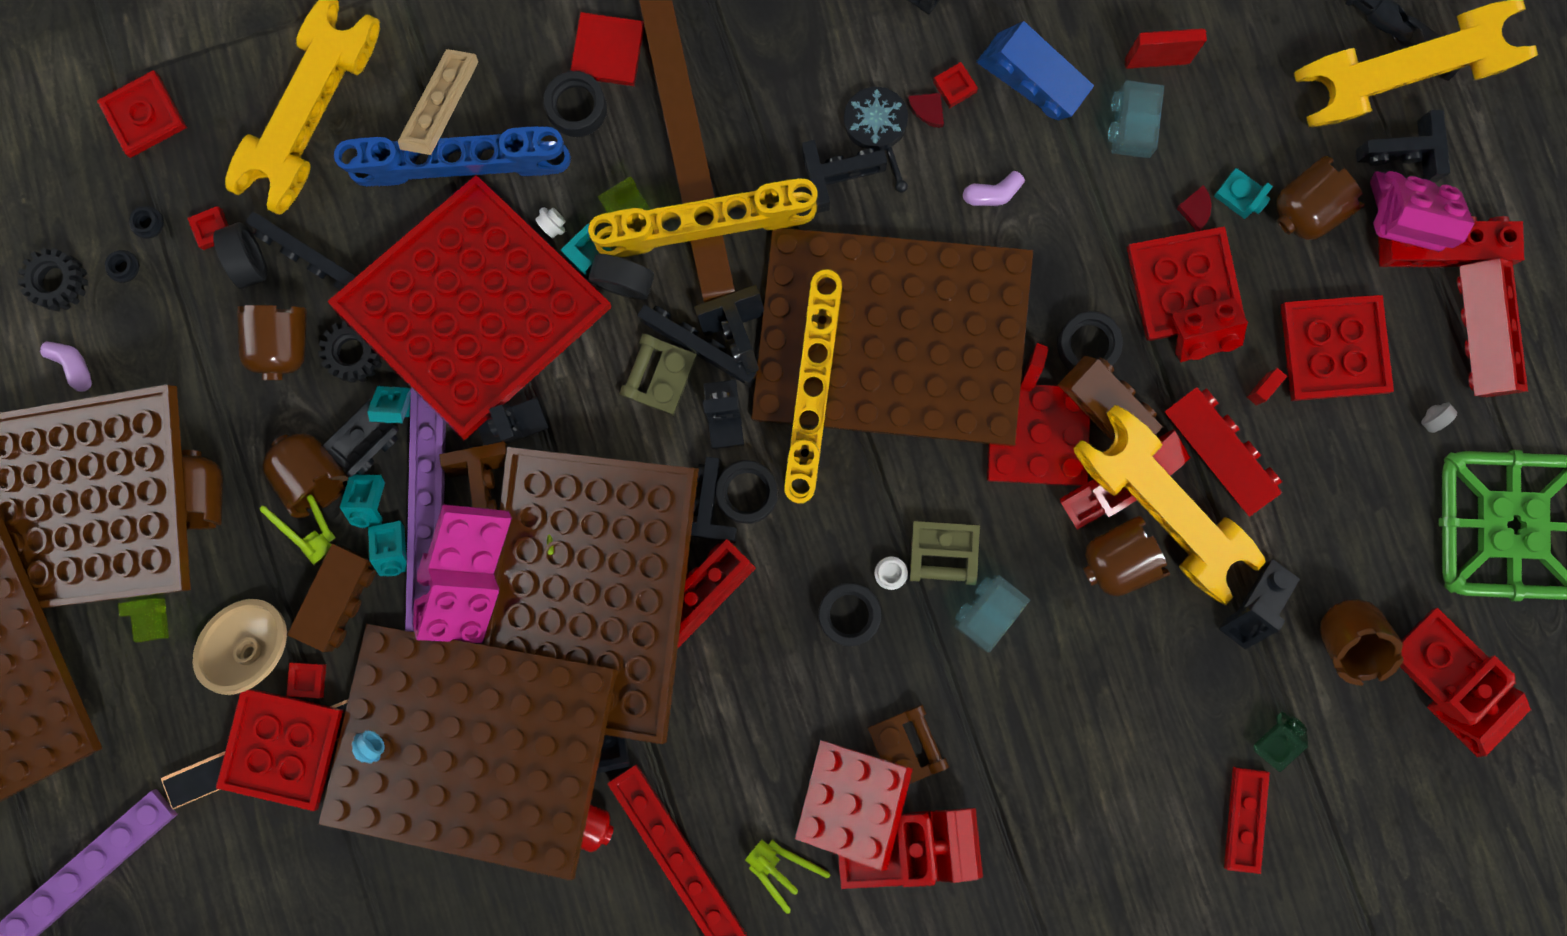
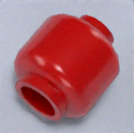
[581,804,614,852]

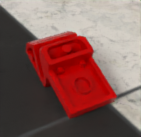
[1400,607,1531,757]
[838,808,983,889]

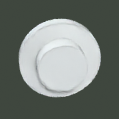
[536,207,566,238]
[874,557,908,590]

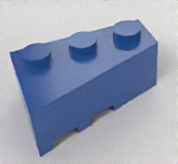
[976,21,1094,120]

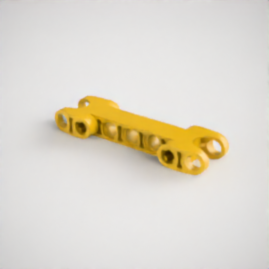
[225,0,380,215]
[1294,0,1538,127]
[588,179,817,257]
[784,270,842,503]
[1074,405,1266,605]

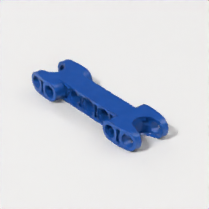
[334,127,571,186]

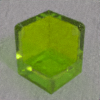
[598,176,650,213]
[118,598,169,642]

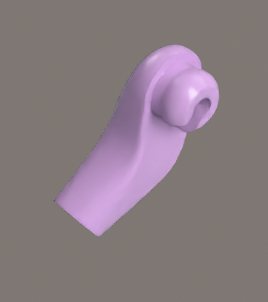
[963,171,1025,206]
[40,341,92,392]

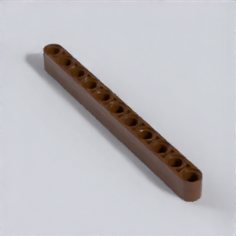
[639,0,735,303]

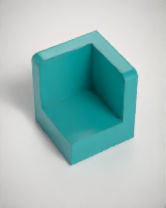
[561,224,612,280]

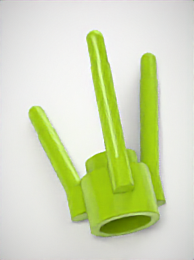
[260,494,336,565]
[745,839,830,914]

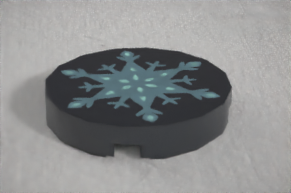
[844,87,908,151]

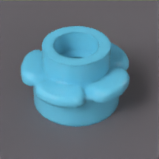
[352,730,385,763]

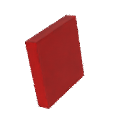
[571,12,645,86]
[1125,28,1207,69]
[97,70,187,158]

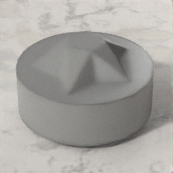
[1421,402,1457,433]

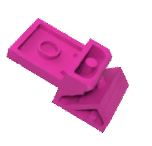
[1370,171,1474,252]
[413,504,512,644]

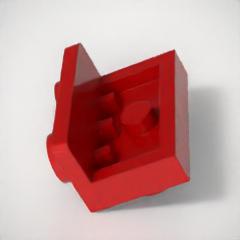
[1172,298,1248,363]

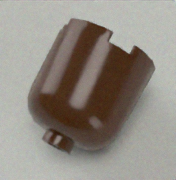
[1276,156,1365,240]
[237,305,307,380]
[263,433,349,518]
[181,450,223,530]
[1083,515,1170,596]
[1320,599,1403,686]

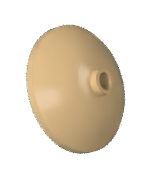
[193,599,287,695]

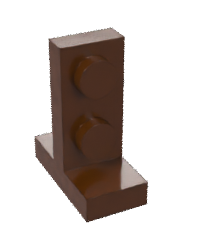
[439,441,508,510]

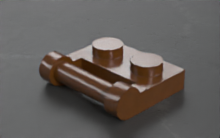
[867,704,949,784]

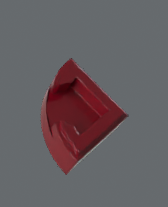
[908,93,944,128]
[1176,185,1211,231]

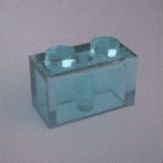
[1108,81,1165,158]
[954,575,1030,653]

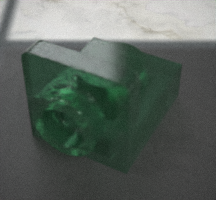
[1254,712,1309,772]

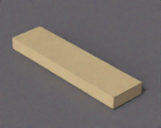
[397,49,478,155]

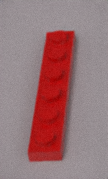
[607,764,747,936]

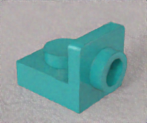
[1214,168,1273,219]
[367,386,411,423]
[340,475,385,528]
[368,521,407,576]

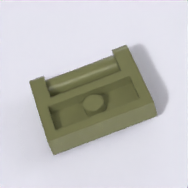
[619,334,697,416]
[909,521,980,585]

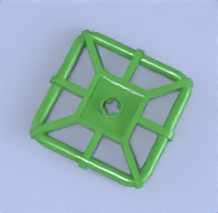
[1439,449,1567,601]

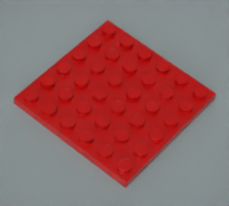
[327,175,611,440]

